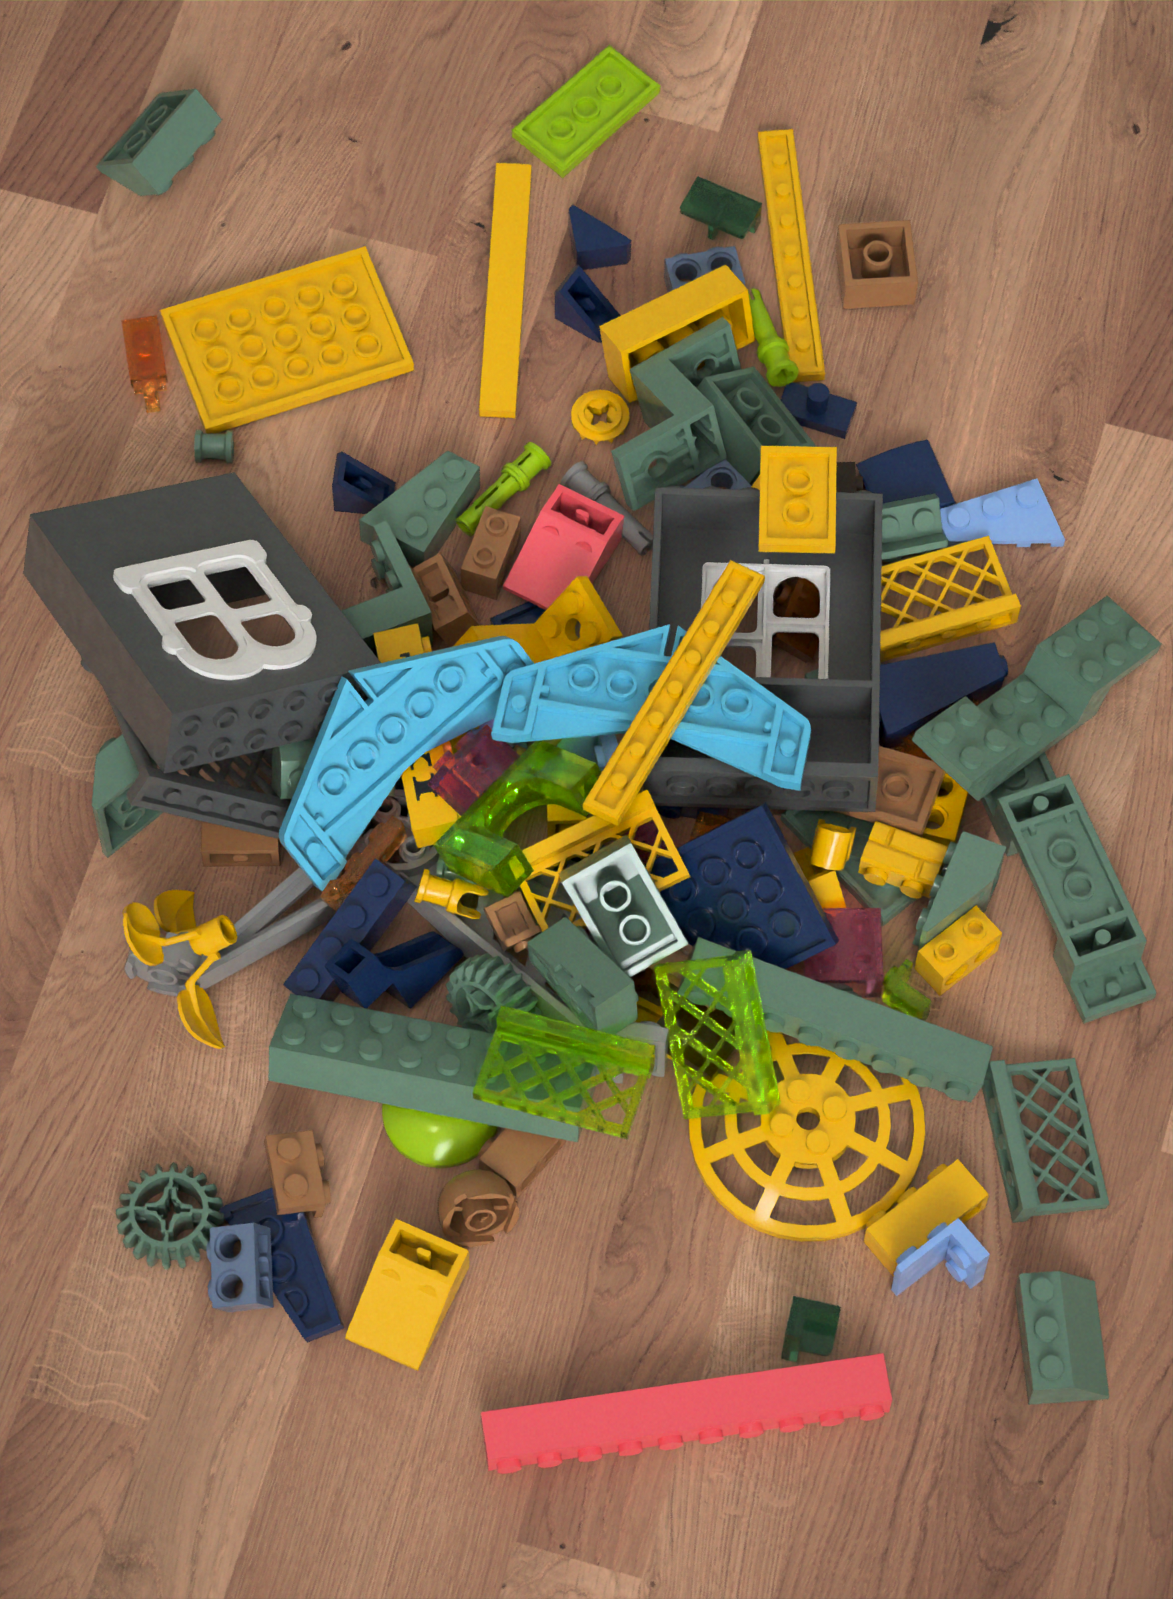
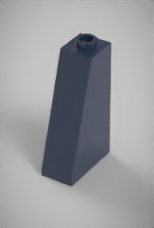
[879,642,1008,749]

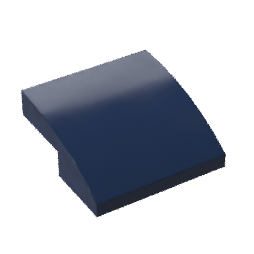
[856,439,956,509]

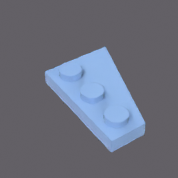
[940,479,1065,547]

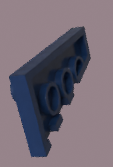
[219,1188,344,1343]

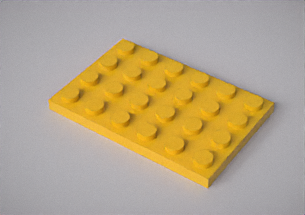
[160,246,414,434]

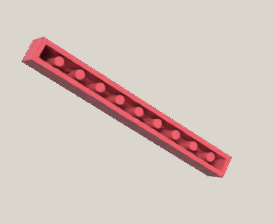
[481,1353,892,1474]

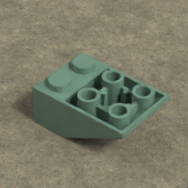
[913,831,1006,958]

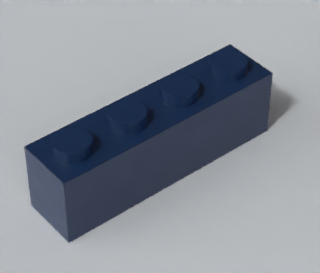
[283,858,418,1002]

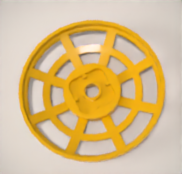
[688,1024,925,1242]

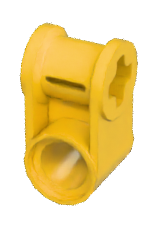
[810,819,857,870]

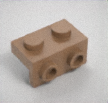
[264,1130,331,1218]

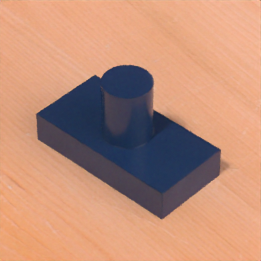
[781,382,857,439]

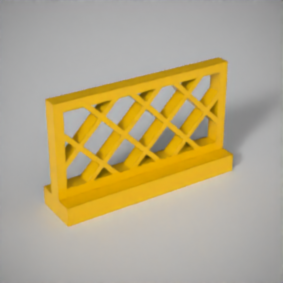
[880,535,1021,662]
[506,790,690,932]

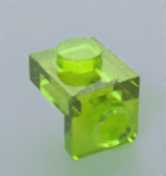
[881,959,932,1021]

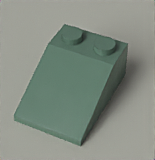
[558,835,688,977]

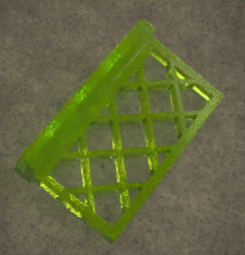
[654,950,781,1119]
[473,1005,655,1139]

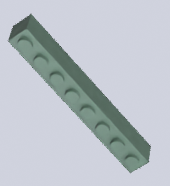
[677,937,993,1103]

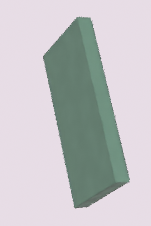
[780,810,917,927]

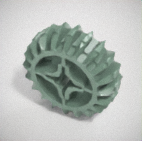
[446,953,542,1041]
[116,1162,225,1270]

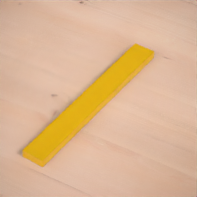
[757,129,825,382]
[479,163,532,418]
[583,560,765,826]

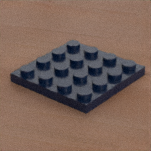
[644,802,839,969]

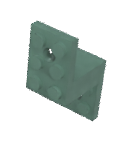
[611,317,741,512]
[341,520,433,659]

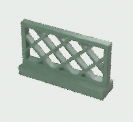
[982,1058,1109,1223]

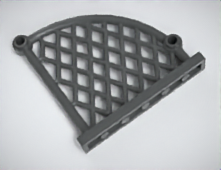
[81,657,292,839]

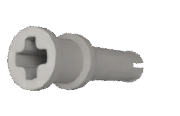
[560,461,653,556]

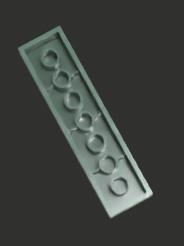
[269,993,598,1143]

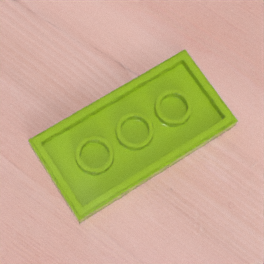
[512,45,660,178]

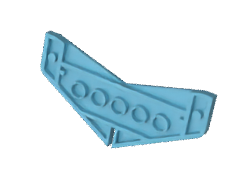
[491,624,811,791]
[279,636,534,891]

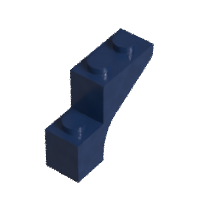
[324,931,464,1009]

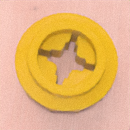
[571,390,629,445]

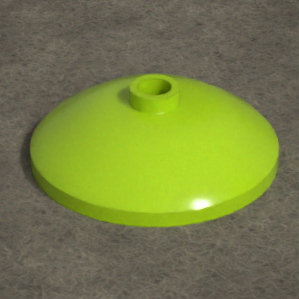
[382,1104,498,1168]

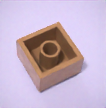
[836,220,918,309]

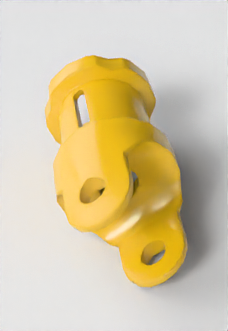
[414,868,489,919]

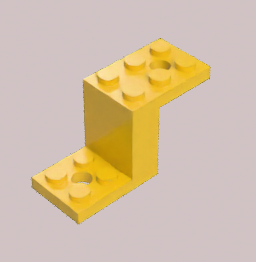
[451,576,623,755]

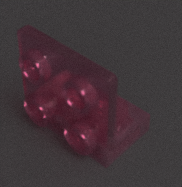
[804,908,884,998]

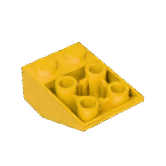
[345,1219,470,1371]

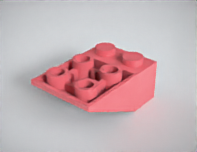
[503,484,624,610]

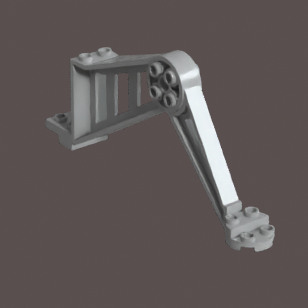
[124,789,669,1084]

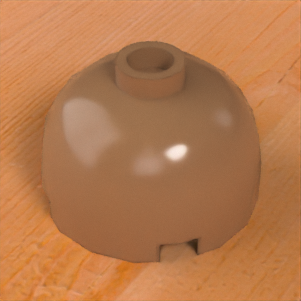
[438,1169,519,1247]

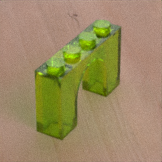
[434,740,602,898]

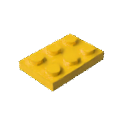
[758,446,837,553]

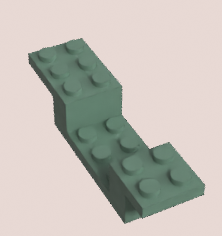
[912,596,1162,801]
[981,753,1157,1024]

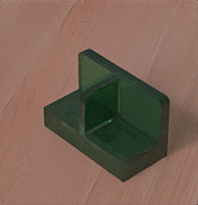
[680,176,762,240]
[781,1296,841,1362]

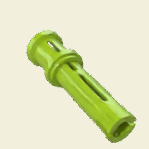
[748,288,799,387]
[455,442,551,537]

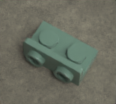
[882,494,948,562]

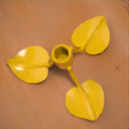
[122,890,237,1049]

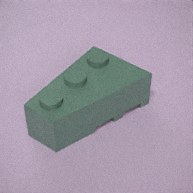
[359,451,480,567]
[527,917,639,1044]

